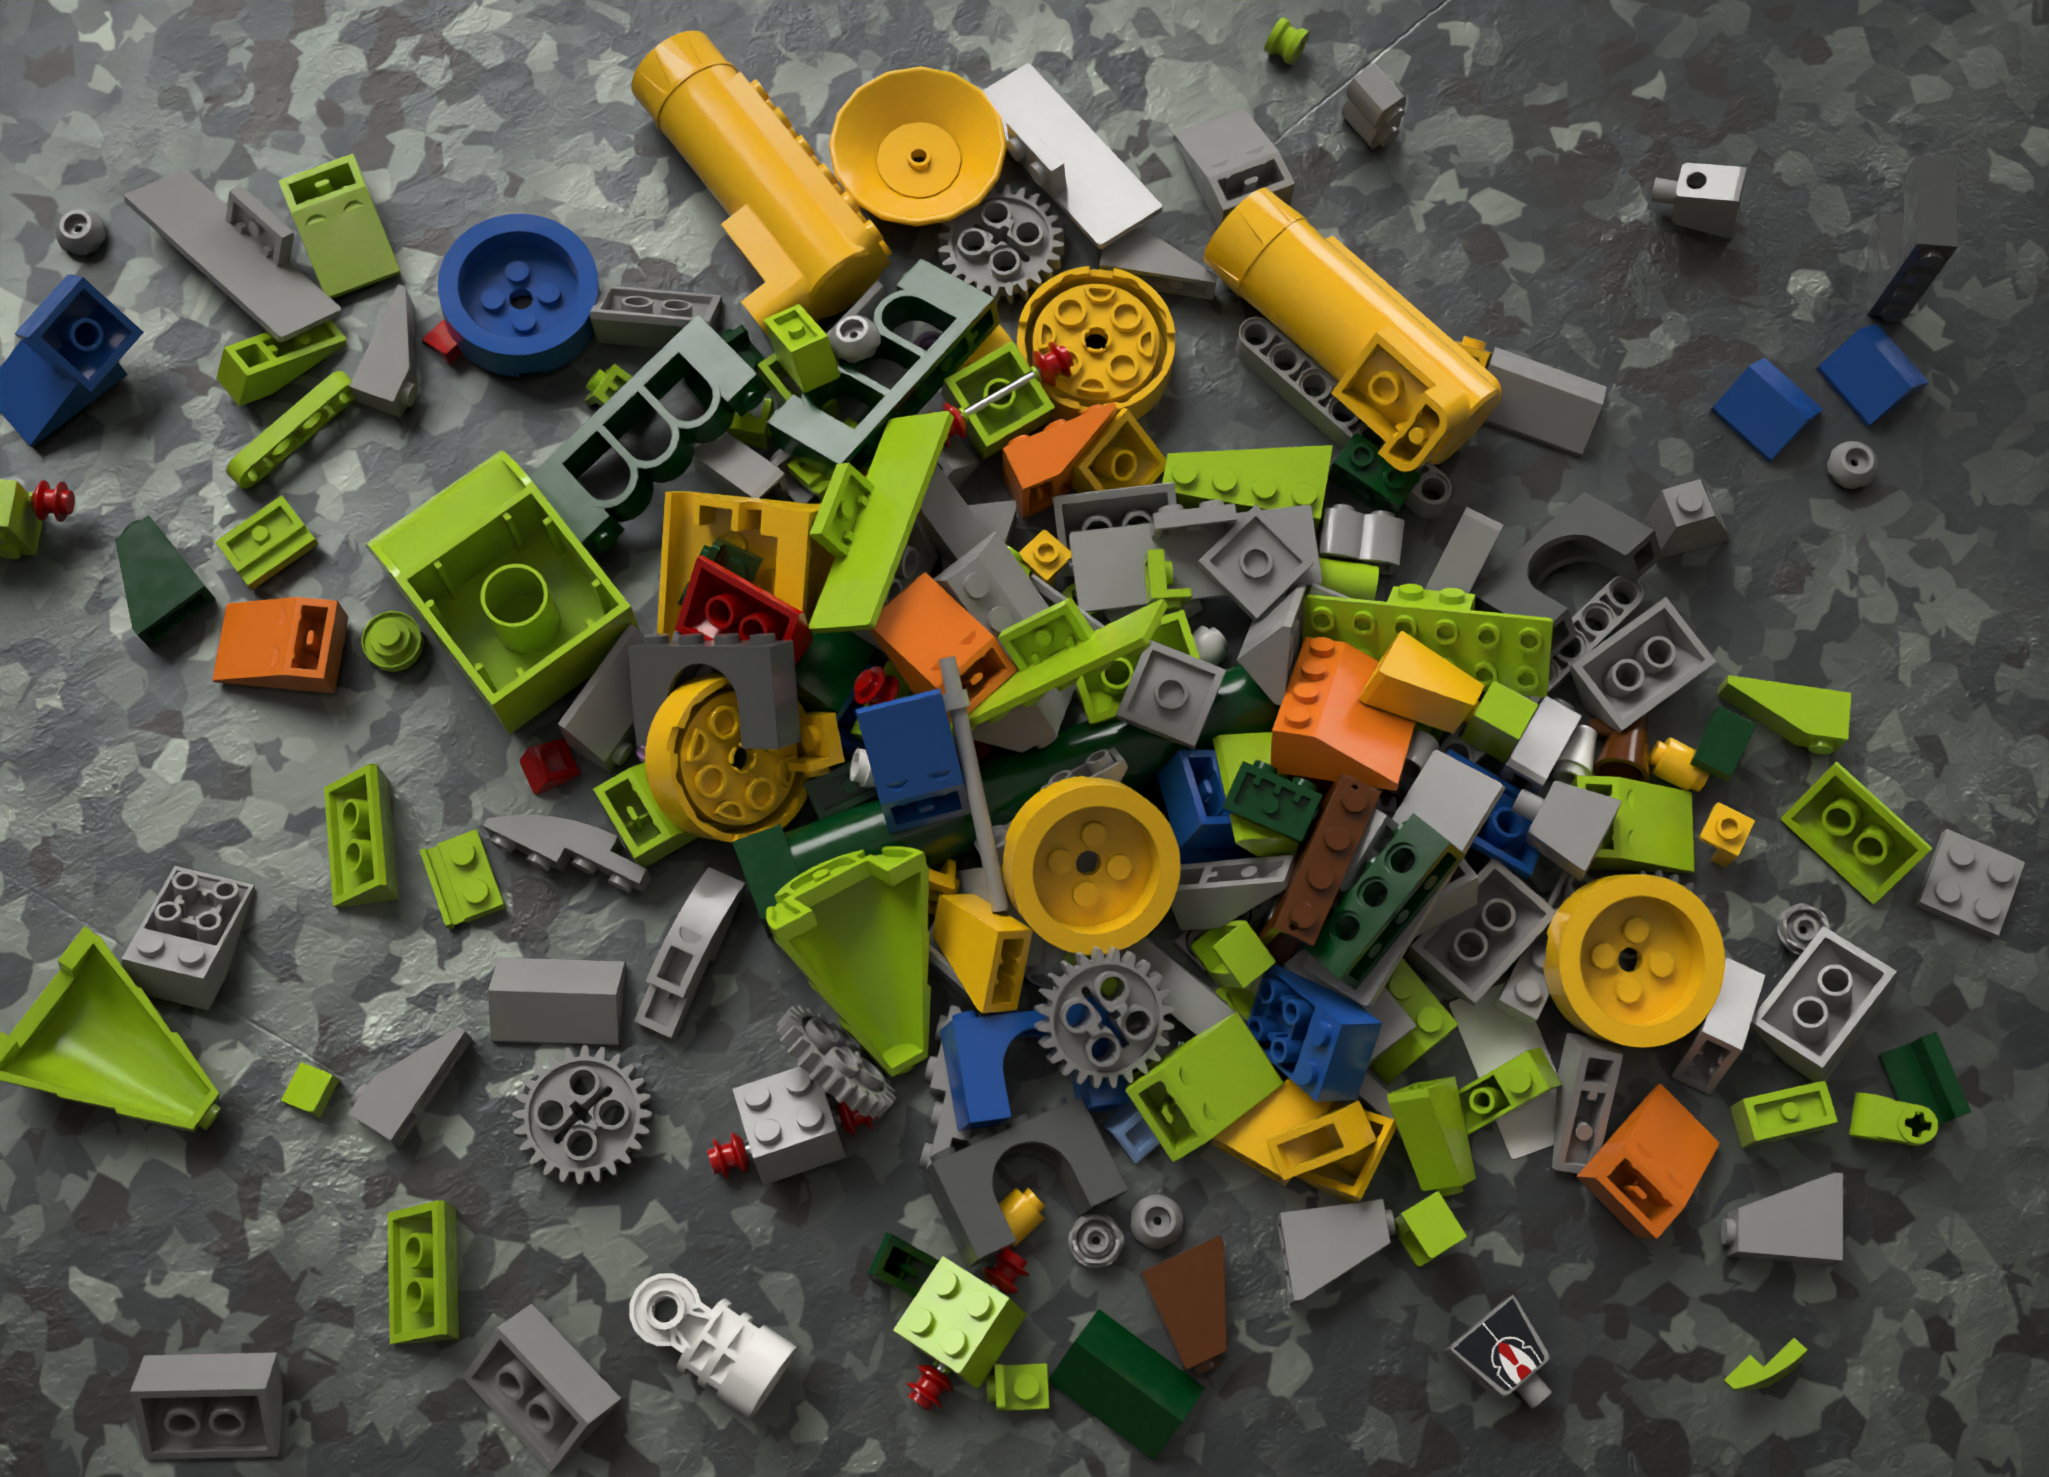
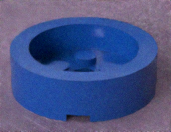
[438,214,600,377]

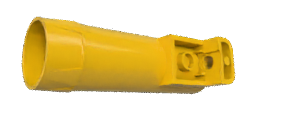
[631,30,892,338]
[1203,187,1502,472]

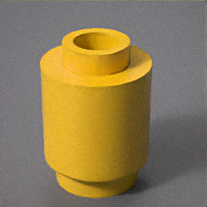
[1649,737,1710,792]
[998,1187,1046,1247]

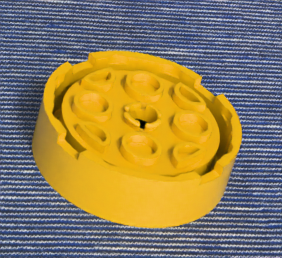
[1017,266,1175,421]
[645,672,809,842]
[1001,776,1181,955]
[1543,874,1725,1048]

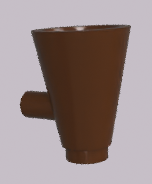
[1589,712,1649,783]

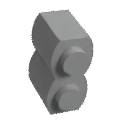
[1342,63,1406,149]
[1317,504,1405,575]

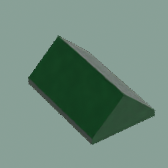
[795,631,877,715]
[1048,1309,1205,1461]

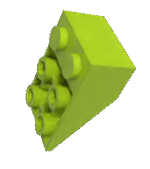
[278,153,401,299]
[593,762,698,868]
[1570,775,1694,873]
[1126,1011,1284,1162]

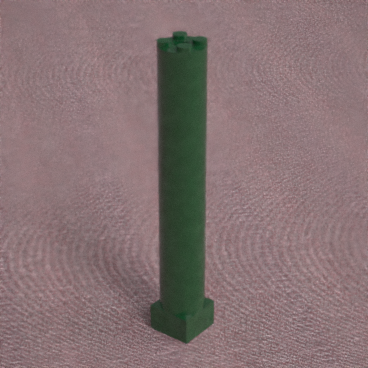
[732,664,1281,938]

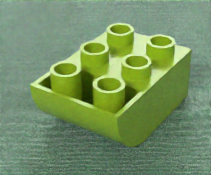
[366,450,640,735]

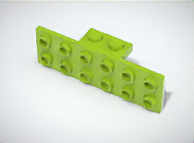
[808,411,954,633]
[1302,584,1553,697]
[950,597,1168,737]

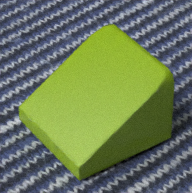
[281,1062,340,1118]

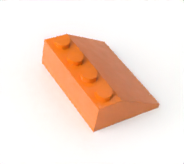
[1271,637,1417,791]

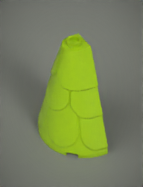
[766,846,931,1077]
[0,926,222,1133]

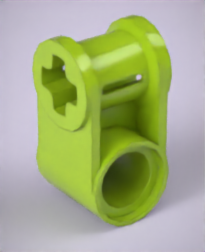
[1849,1092,1938,1146]

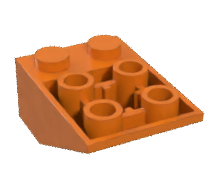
[1003,402,1116,519]
[869,572,1017,723]
[212,597,349,694]
[1576,1083,1720,1239]

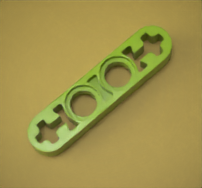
[226,371,355,489]

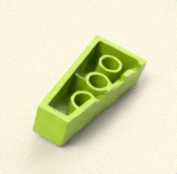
[1162,445,1333,535]

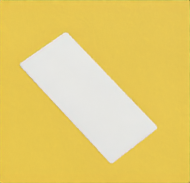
[1449,983,1558,1159]

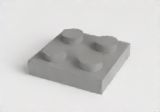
[1197,505,1314,622]
[1116,640,1226,750]
[1914,829,2025,939]

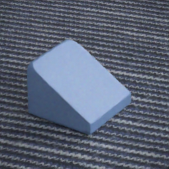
[1103,1101,1160,1164]

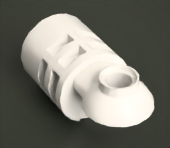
[629,1273,797,1419]

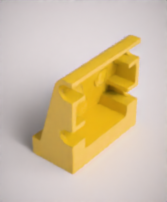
[657,491,835,641]

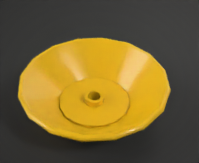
[829,66,1007,227]

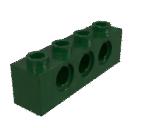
[1303,813,1466,990]

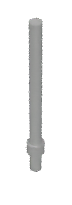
[939,656,1009,912]

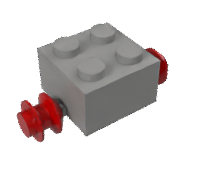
[707,1067,879,1185]

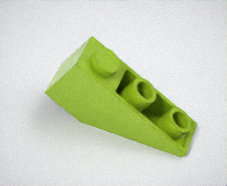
[1458,1047,1562,1136]

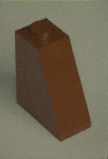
[1139,1235,1226,1376]

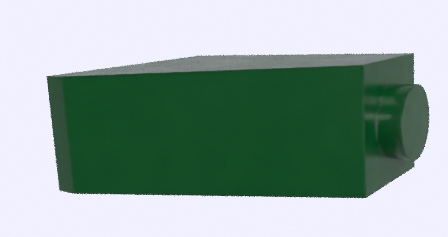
[115,515,216,648]

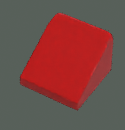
[422,319,463,366]
[519,738,581,795]

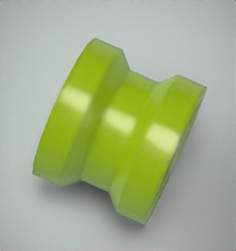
[1264,17,1310,66]

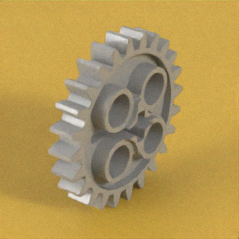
[938,184,1065,305]
[1034,947,1175,1088]
[776,1005,896,1119]
[512,1045,654,1187]

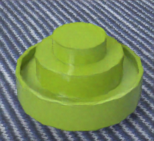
[361,611,424,672]

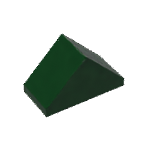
[1690,706,1757,782]
[868,1232,939,1299]

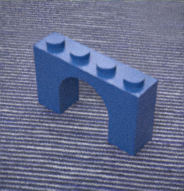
[940,997,1132,1131]

